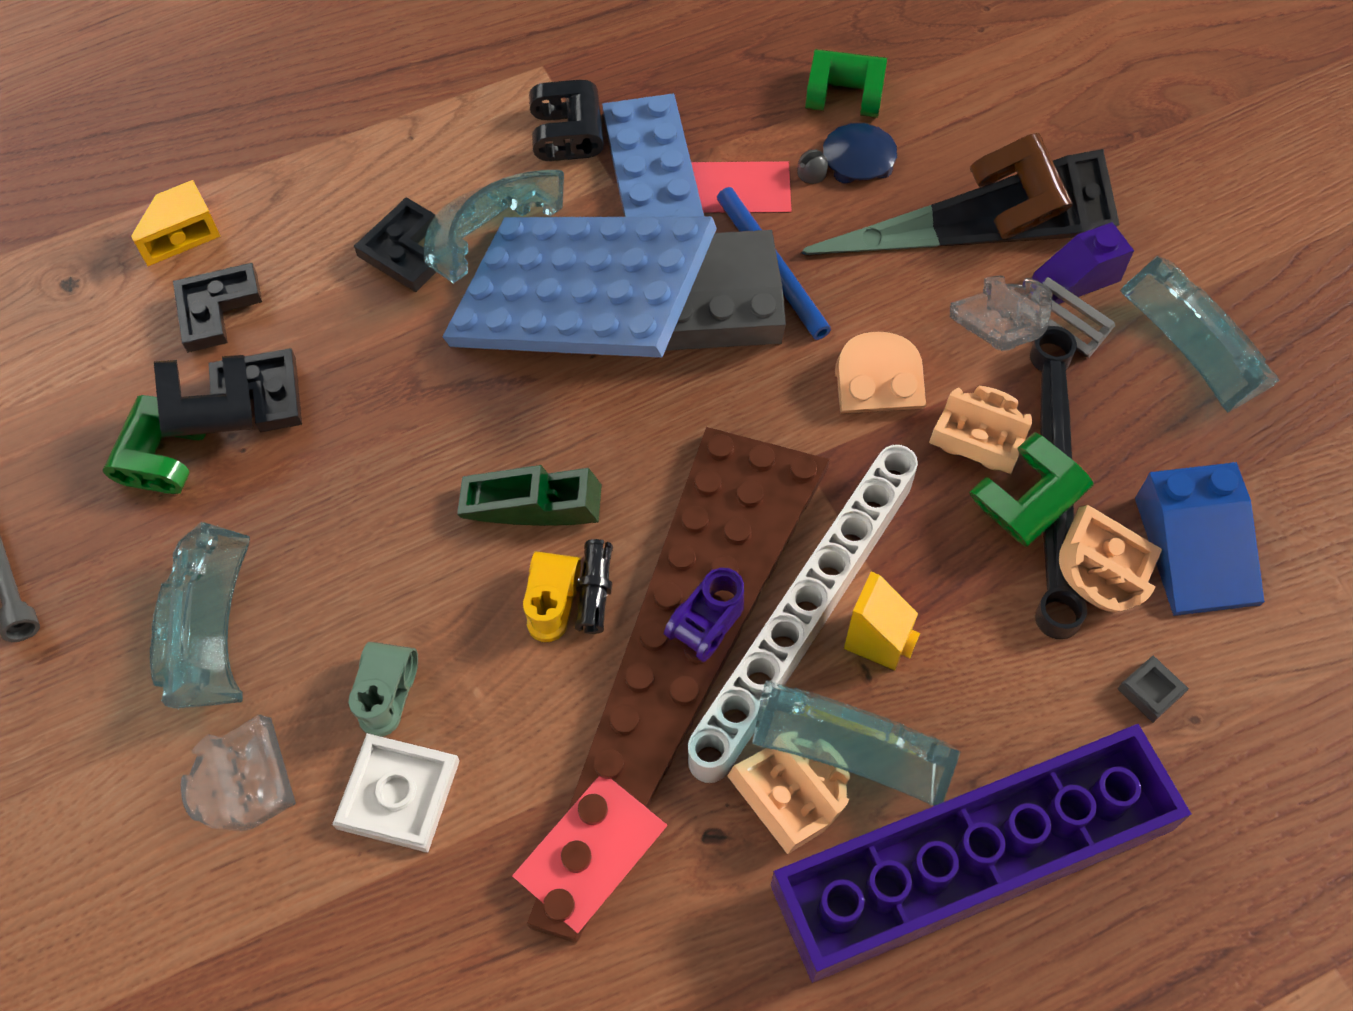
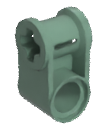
[348,641,418,737]

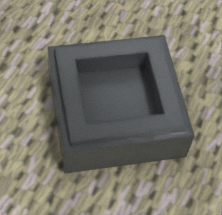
[1118,655,1189,723]

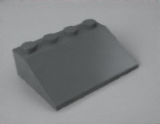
[665,230,786,351]

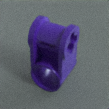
[664,568,744,662]

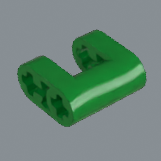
[805,49,887,118]
[102,395,206,494]
[969,432,1094,547]

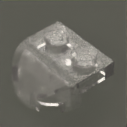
[949,275,1052,351]
[181,715,296,831]

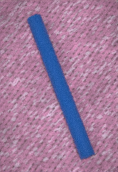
[717,187,831,340]

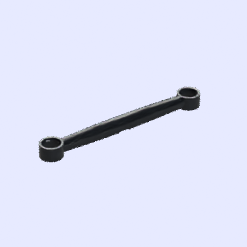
[1030,326,1087,639]

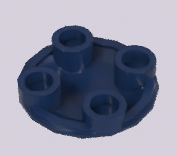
[823,123,897,184]

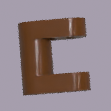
[970,133,1073,239]

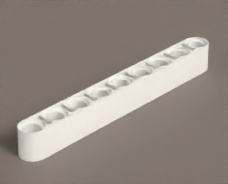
[688,445,918,783]

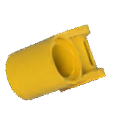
[523,551,581,642]

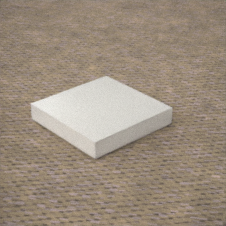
[332,733,459,853]

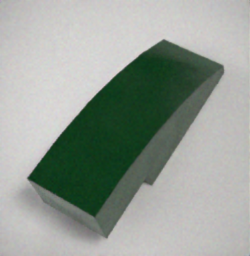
[457,465,602,526]

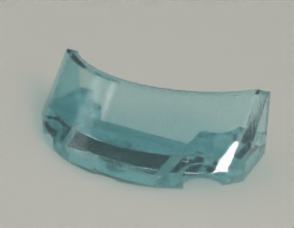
[424,170,564,284]
[1120,256,1280,413]
[150,522,250,709]
[752,680,961,806]

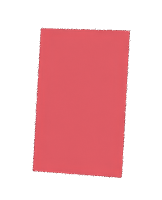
[691,161,792,213]
[512,776,668,933]

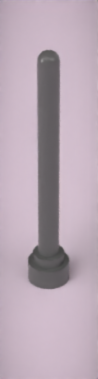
[0,535,40,642]

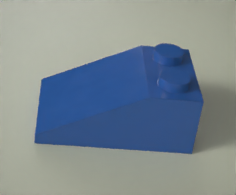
[1135,462,1265,616]

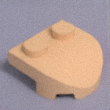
[835,332,926,414]
[929,386,1032,474]
[1059,505,1162,612]
[727,732,850,854]

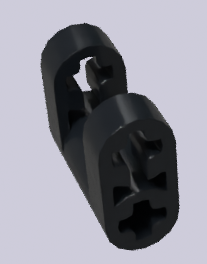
[529,80,604,161]
[154,355,253,438]

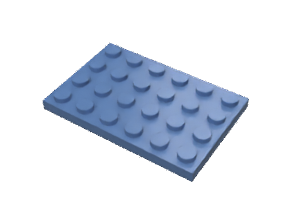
[442,216,717,358]

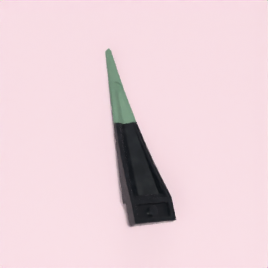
[801,149,1120,255]

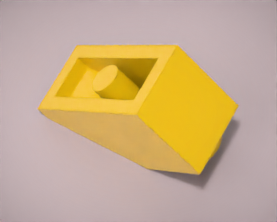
[131,180,221,267]
[844,571,920,670]

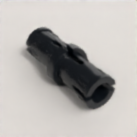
[574,539,613,634]

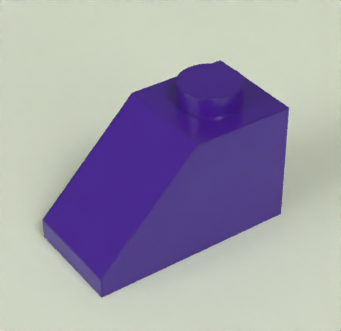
[1032,222,1134,304]

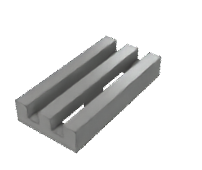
[1022,277,1115,358]

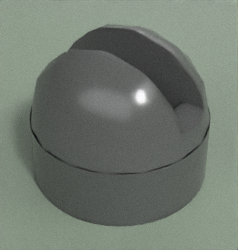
[797,149,828,184]

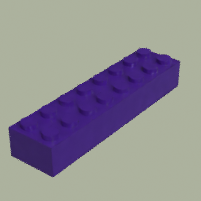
[771,724,1191,983]

